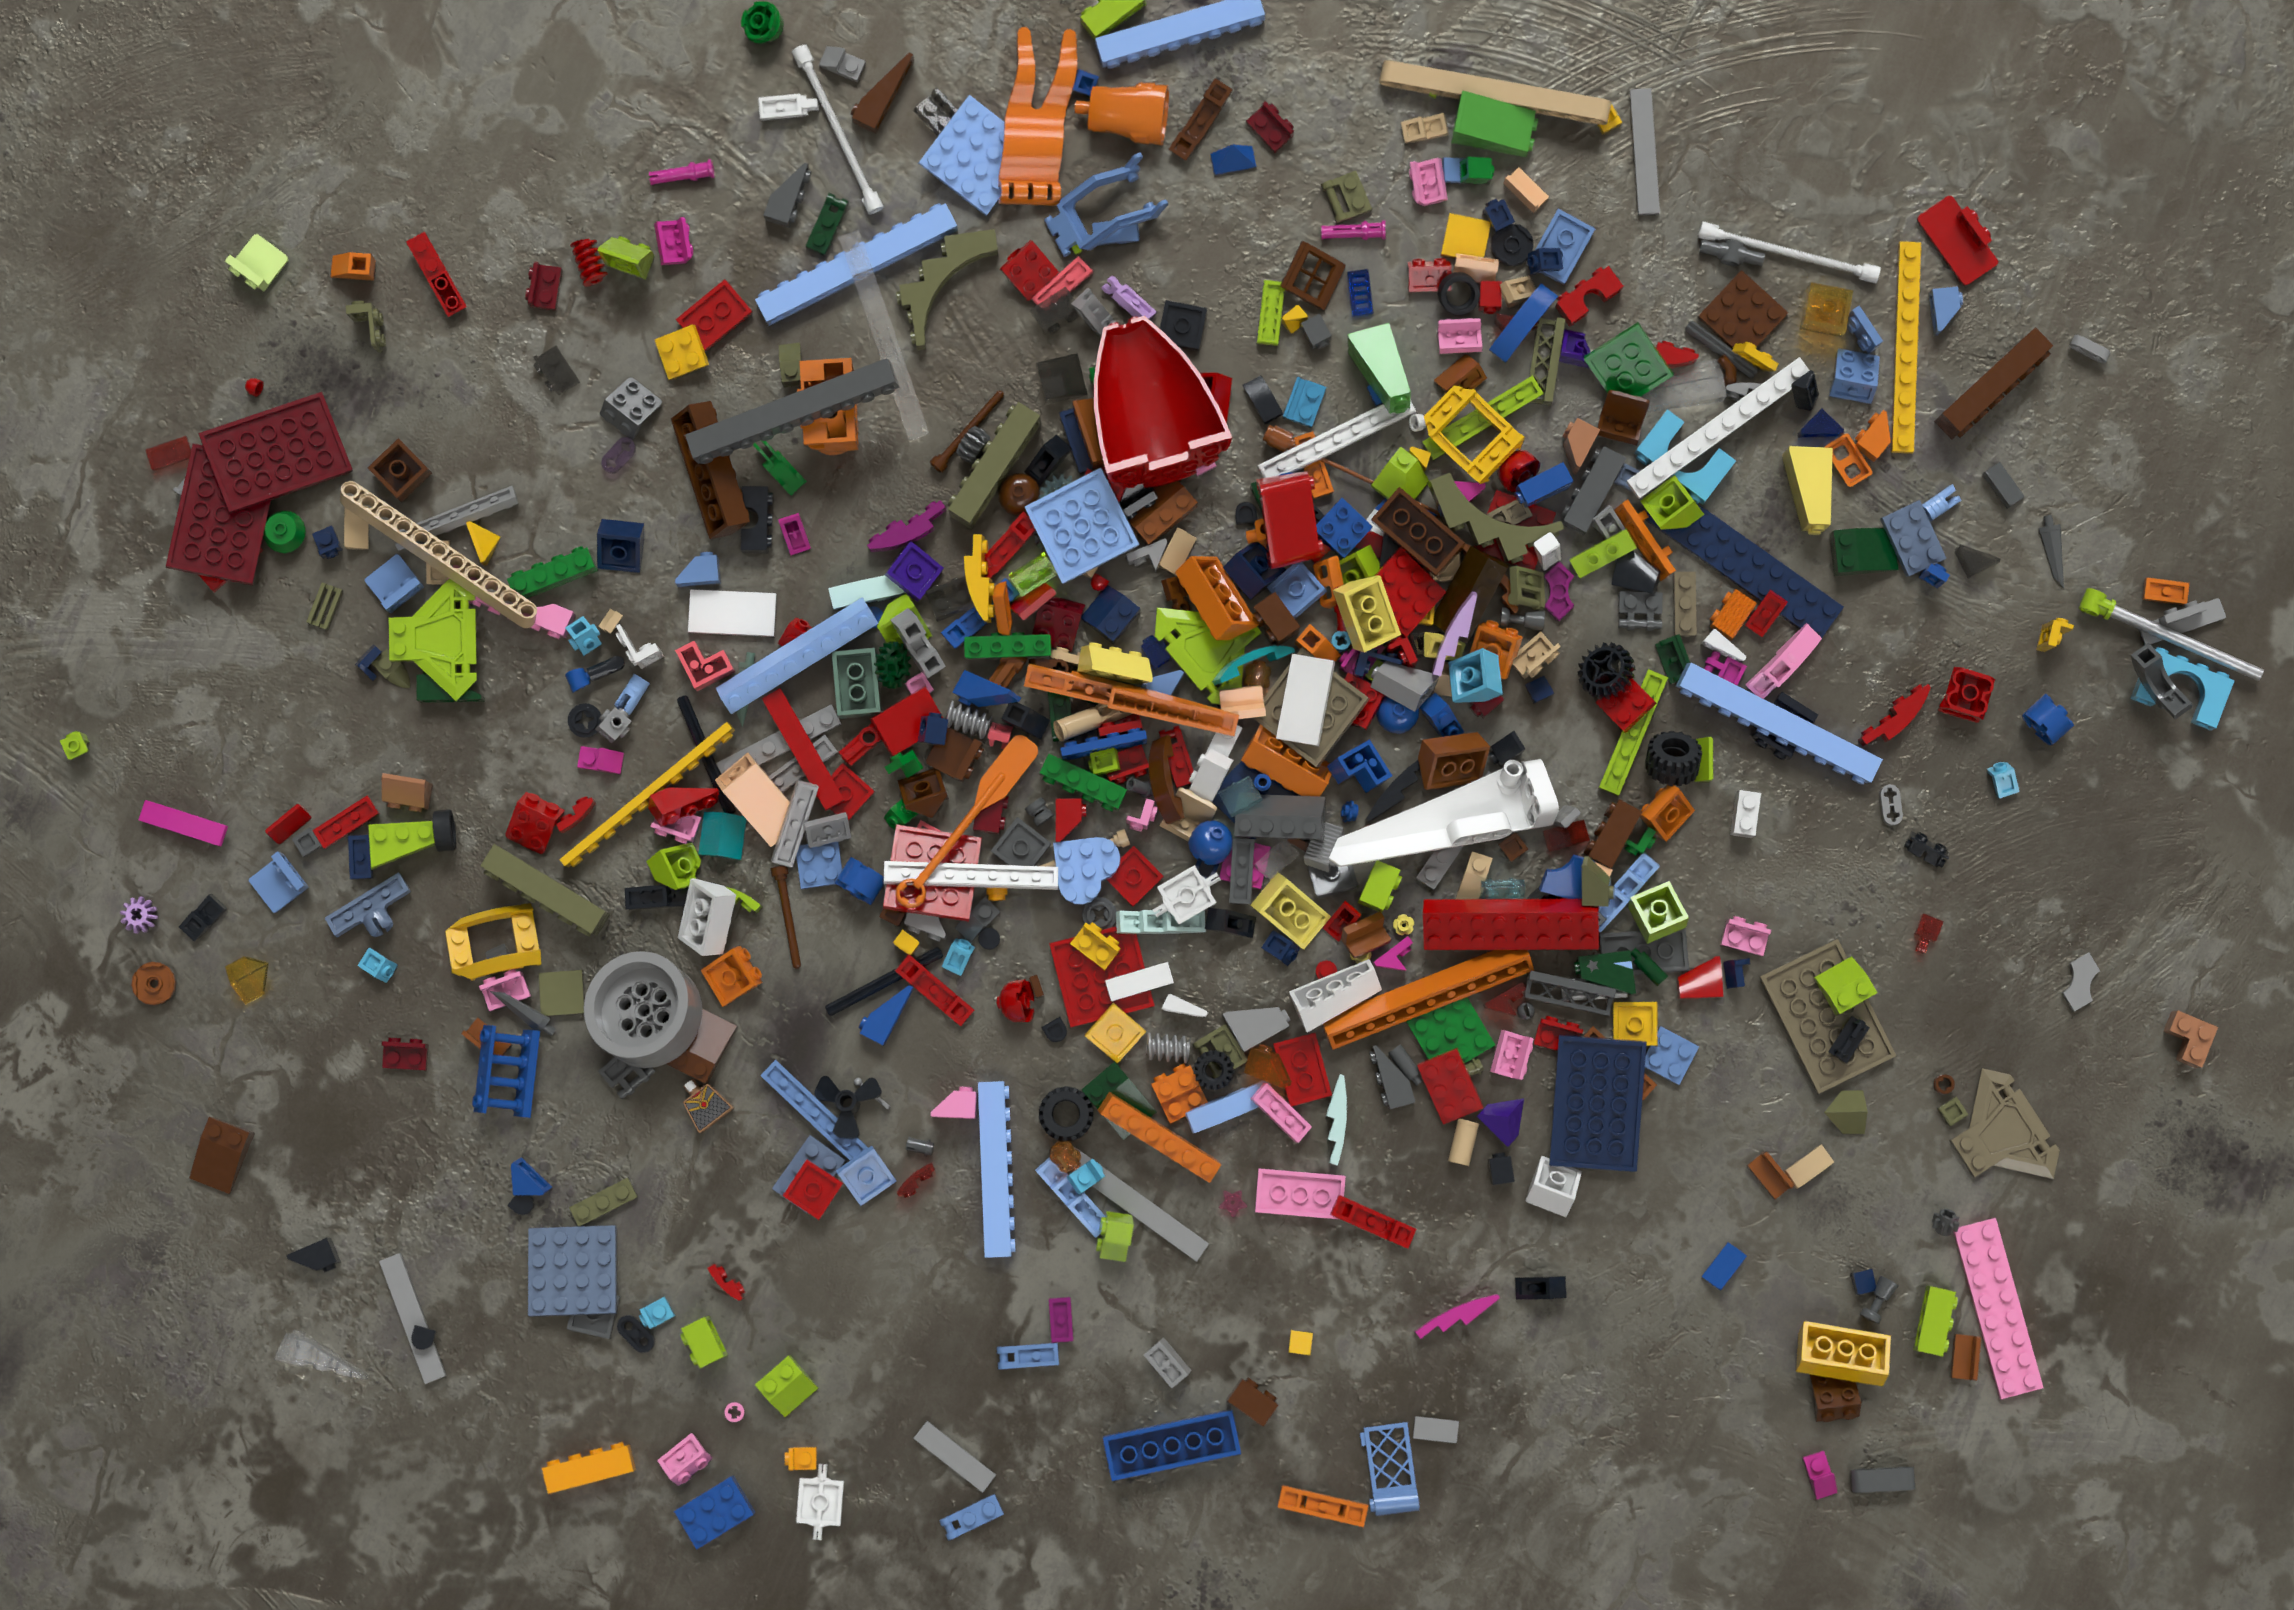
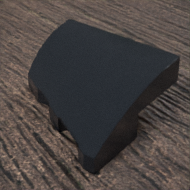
[1611,551,1661,594]

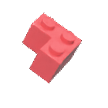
[675,641,735,692]

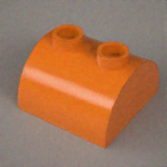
[1640,784,1695,842]

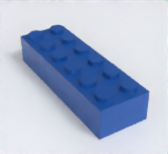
[1103,1409,1241,1481]

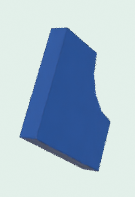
[1539,854,1595,899]

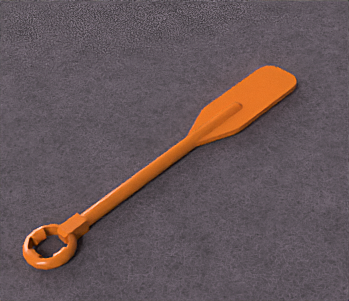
[896,735,1038,908]

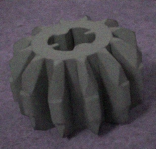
[957,426,990,464]

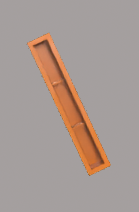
[1098,1092,1221,1183]

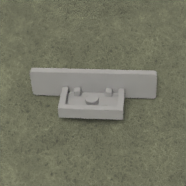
[2139,598,2226,645]

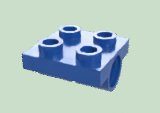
[1316,498,1373,558]

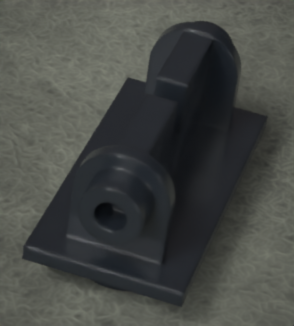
[1904,831,1950,868]
[1828,1016,1870,1064]

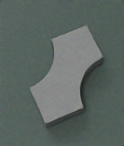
[2062,952,2100,1012]

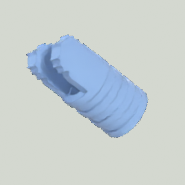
[1922,484,1961,521]
[614,673,650,715]

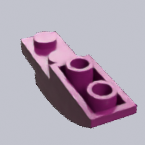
[867,500,947,552]

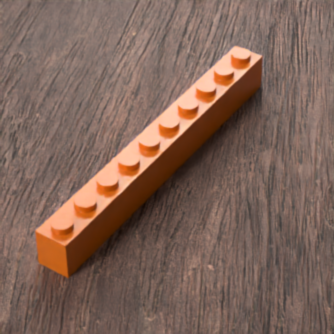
[1322,950,1534,1050]

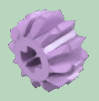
[120,897,158,934]

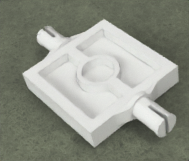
[1152,865,1221,924]
[796,1464,844,1540]

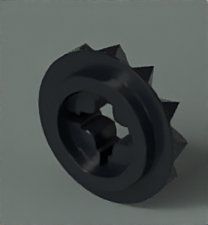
[568,703,602,738]

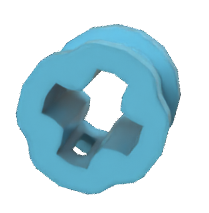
[1331,631,1351,653]

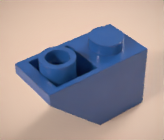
[1420,693,1464,737]

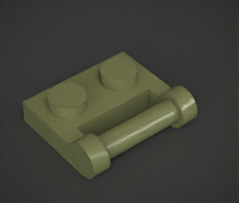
[1321,171,1372,224]
[1508,566,1545,611]
[1192,1024,1248,1079]

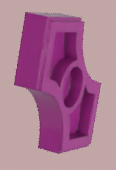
[1544,561,1574,622]

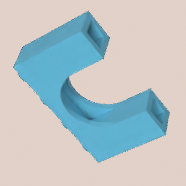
[1634,409,1736,505]
[2130,647,2235,731]

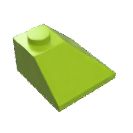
[1370,447,1429,500]
[1640,475,1704,530]

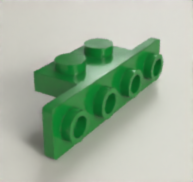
[964,632,1051,659]

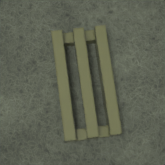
[306,582,343,630]

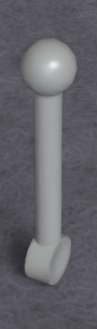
[854,1078,891,1110]

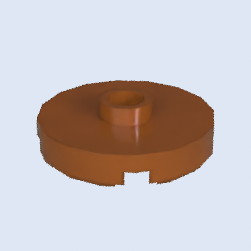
[131,962,176,1005]

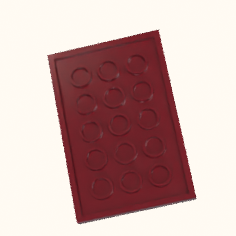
[198,392,353,514]
[166,443,271,586]

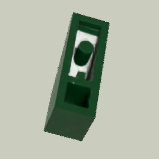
[417,671,485,703]

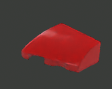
[1677,956,1724,999]

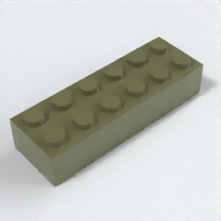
[947,402,1041,530]
[480,844,611,937]

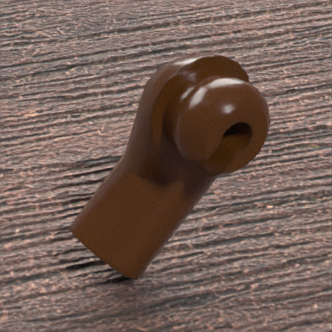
[1717,355,1737,387]

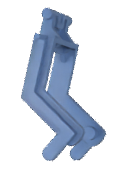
[1044,153,1168,257]

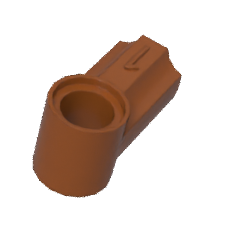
[989,657,1028,688]

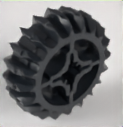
[1577,642,1636,700]

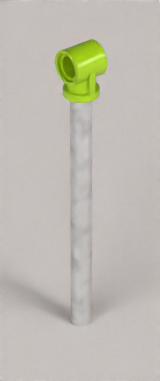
[2078,588,2264,681]

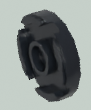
[1491,224,1534,267]

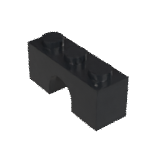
[741,486,773,554]

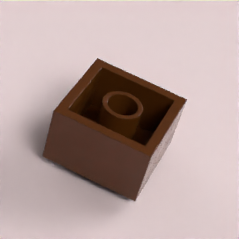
[368,438,432,503]
[1253,592,1300,646]
[1227,1377,1278,1427]

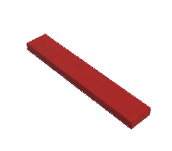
[762,688,845,811]

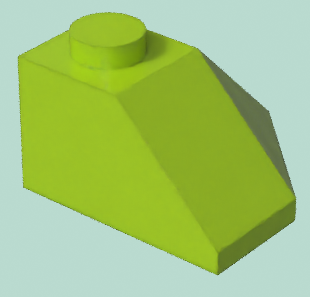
[1326,545,1380,584]
[877,593,932,644]
[646,842,701,890]

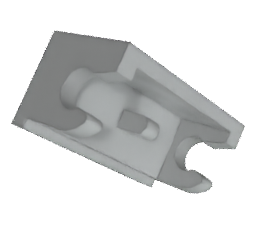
[1071,288,1115,337]
[1144,1337,1192,1388]

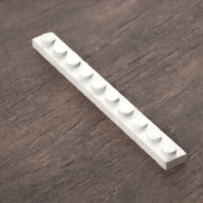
[1626,357,1810,499]

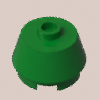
[741,1,784,43]
[263,511,306,553]

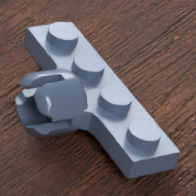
[325,872,411,937]

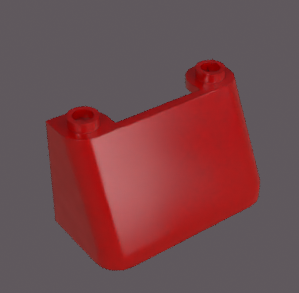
[1256,471,1324,569]

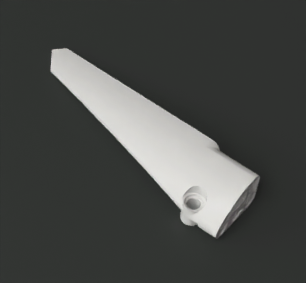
[1329,759,1559,867]

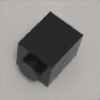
[1487,1152,1515,1185]

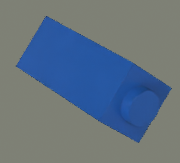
[1515,462,1573,508]

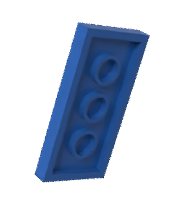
[1060,728,1147,761]

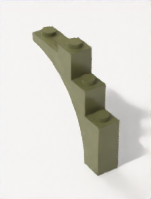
[896,229,998,350]
[1427,473,1564,564]

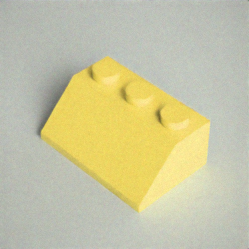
[1333,575,1401,653]
[1077,642,1153,685]

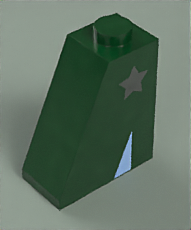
[1574,950,1636,995]

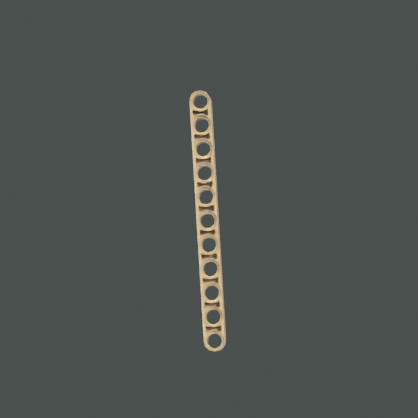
[1379,60,1611,125]
[340,481,537,628]

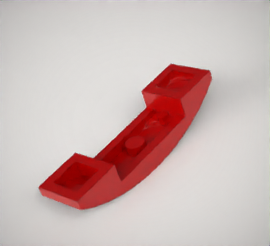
[984,511,1036,579]
[895,954,974,1026]
[1330,1195,1416,1249]

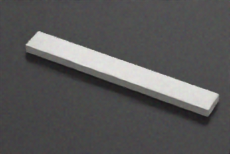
[1257,400,1416,478]
[884,861,1058,890]

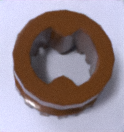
[1933,1074,1955,1094]

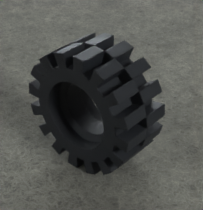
[1193,1050,1235,1090]

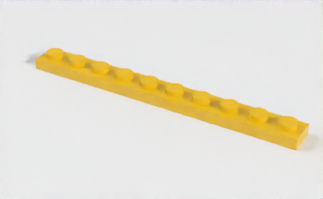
[1891,241,1921,454]
[559,722,735,867]

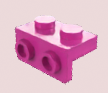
[654,217,693,265]

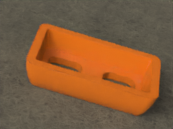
[1825,433,1872,487]
[1313,556,1344,609]
[993,581,1012,636]

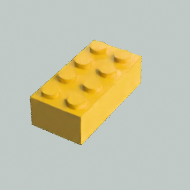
[1796,1321,1891,1386]

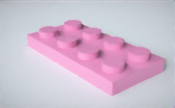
[1255,1169,1346,1219]

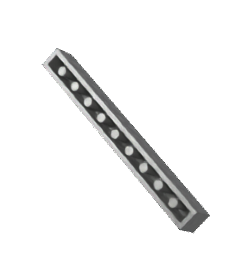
[685,358,900,464]

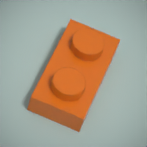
[2142,578,2189,605]

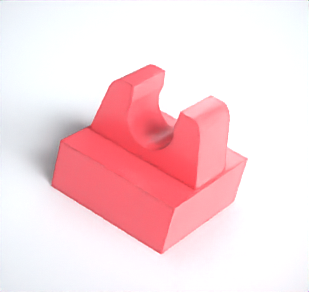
[988,722,1013,749]

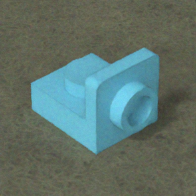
[1987,762,2019,799]
[942,938,975,976]
[357,947,398,983]
[1067,1159,1105,1195]
[639,1297,675,1329]

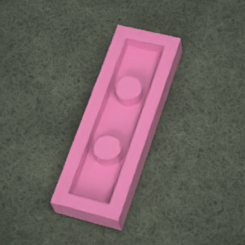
[1250,1083,1312,1143]

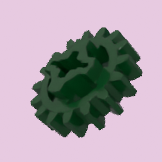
[874,642,911,689]

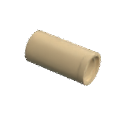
[1053,707,1102,742]
[1448,1119,1479,1166]

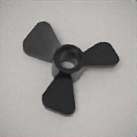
[814,1076,882,1139]

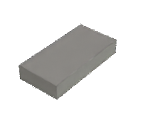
[1553,805,1581,828]
[1413,1416,1459,1443]

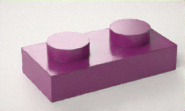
[1049,1297,1073,1343]

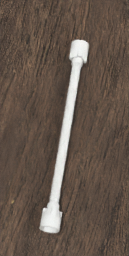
[792,45,884,215]
[1698,221,1881,284]

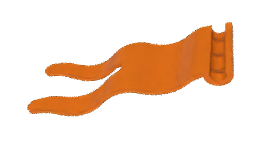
[998,27,1077,206]

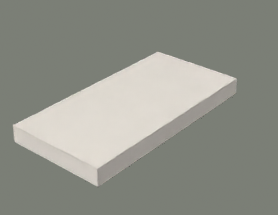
[688,589,777,637]
[1276,654,1335,746]

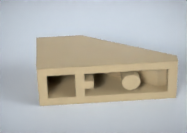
[1455,851,1493,899]

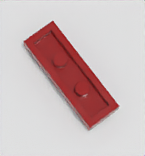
[312,795,380,849]

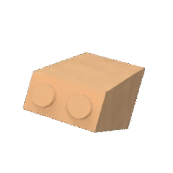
[715,753,790,847]

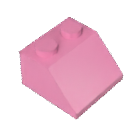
[931,1087,978,1119]

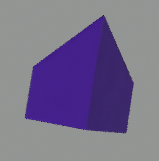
[1559,329,1591,368]
[1477,1098,1524,1147]

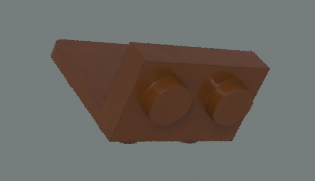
[1597,390,1650,446]
[926,727,984,783]
[1810,1374,1861,1422]

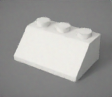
[678,878,736,956]

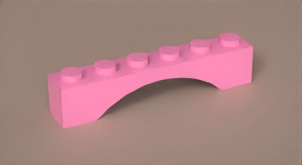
[447,565,576,639]

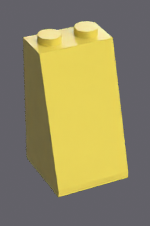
[1783,446,1833,535]

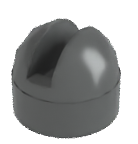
[1517,1002,1535,1020]

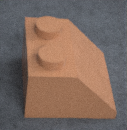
[1562,418,1600,475]
[382,773,433,813]

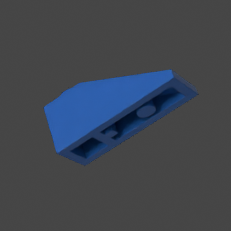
[952,670,1021,707]
[859,985,914,1046]

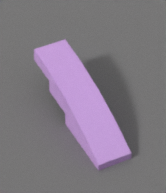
[1432,592,1477,676]

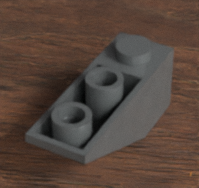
[764,163,812,228]
[1369,1045,1415,1110]

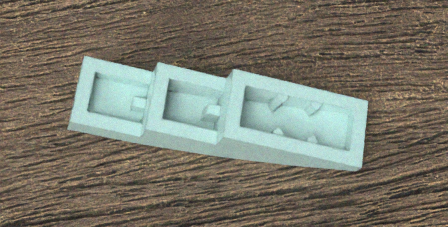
[828,575,906,610]
[1116,910,1206,934]
[1326,1074,1347,1166]

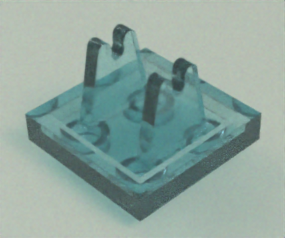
[1480,878,1525,899]

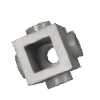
[595,707,631,743]

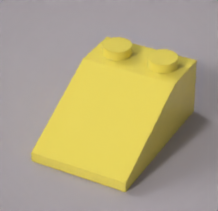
[1250,872,1331,950]

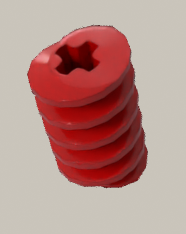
[570,239,608,287]

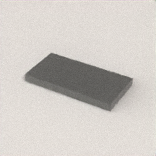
[1599,928,1689,975]

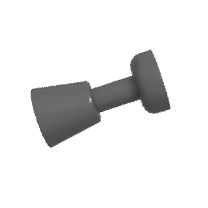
[1499,607,1545,632]
[1860,1276,1899,1324]

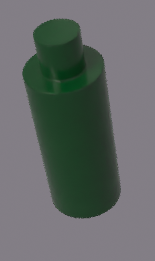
[1631,947,1668,986]

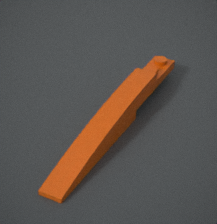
[1024,664,1239,736]

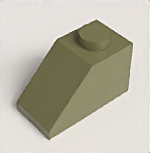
[779,343,802,388]
[1582,857,1615,907]

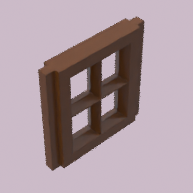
[1280,241,1346,311]

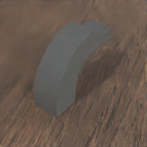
[2131,643,2193,719]

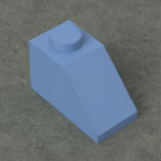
[1928,286,1963,335]
[675,552,721,587]
[1141,670,1184,695]

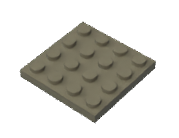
[1253,648,1370,768]

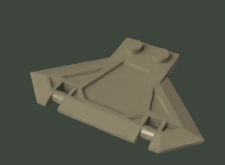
[1950,1068,2060,1179]

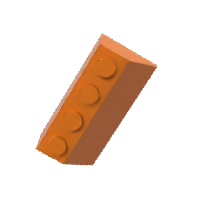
[1175,556,1259,640]
[1241,724,1332,797]

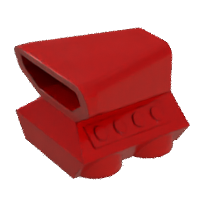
[1938,667,1995,723]

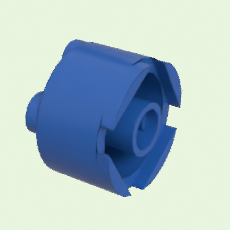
[2022,694,2074,746]
[835,857,884,905]

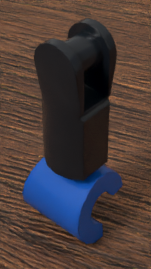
[565,656,625,693]

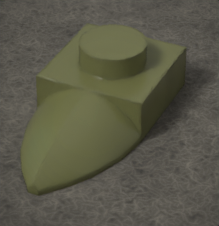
[372,649,410,689]

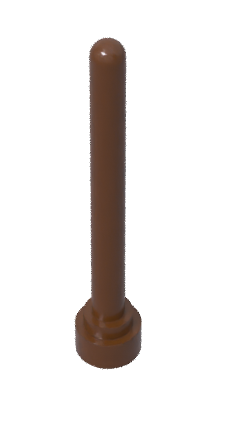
[929,390,1004,473]
[770,866,801,969]

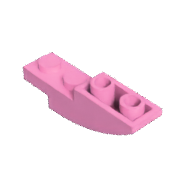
[1745,623,1822,699]

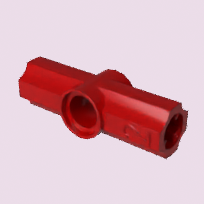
[838,723,882,767]

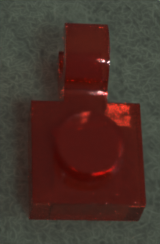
[1914,913,1944,954]

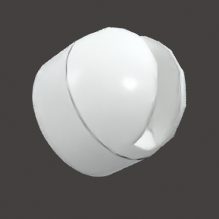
[1409,414,1426,432]

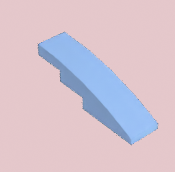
[1599,852,1660,933]
[1185,1079,1271,1133]
[1035,1156,1105,1238]

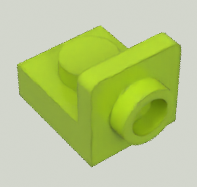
[1088,748,1120,777]

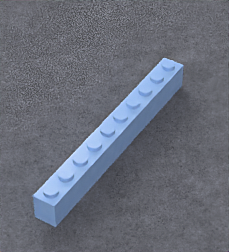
[755,203,958,326]
[1676,663,1883,785]

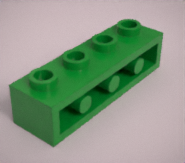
[507,546,598,599]
[1040,753,1127,812]

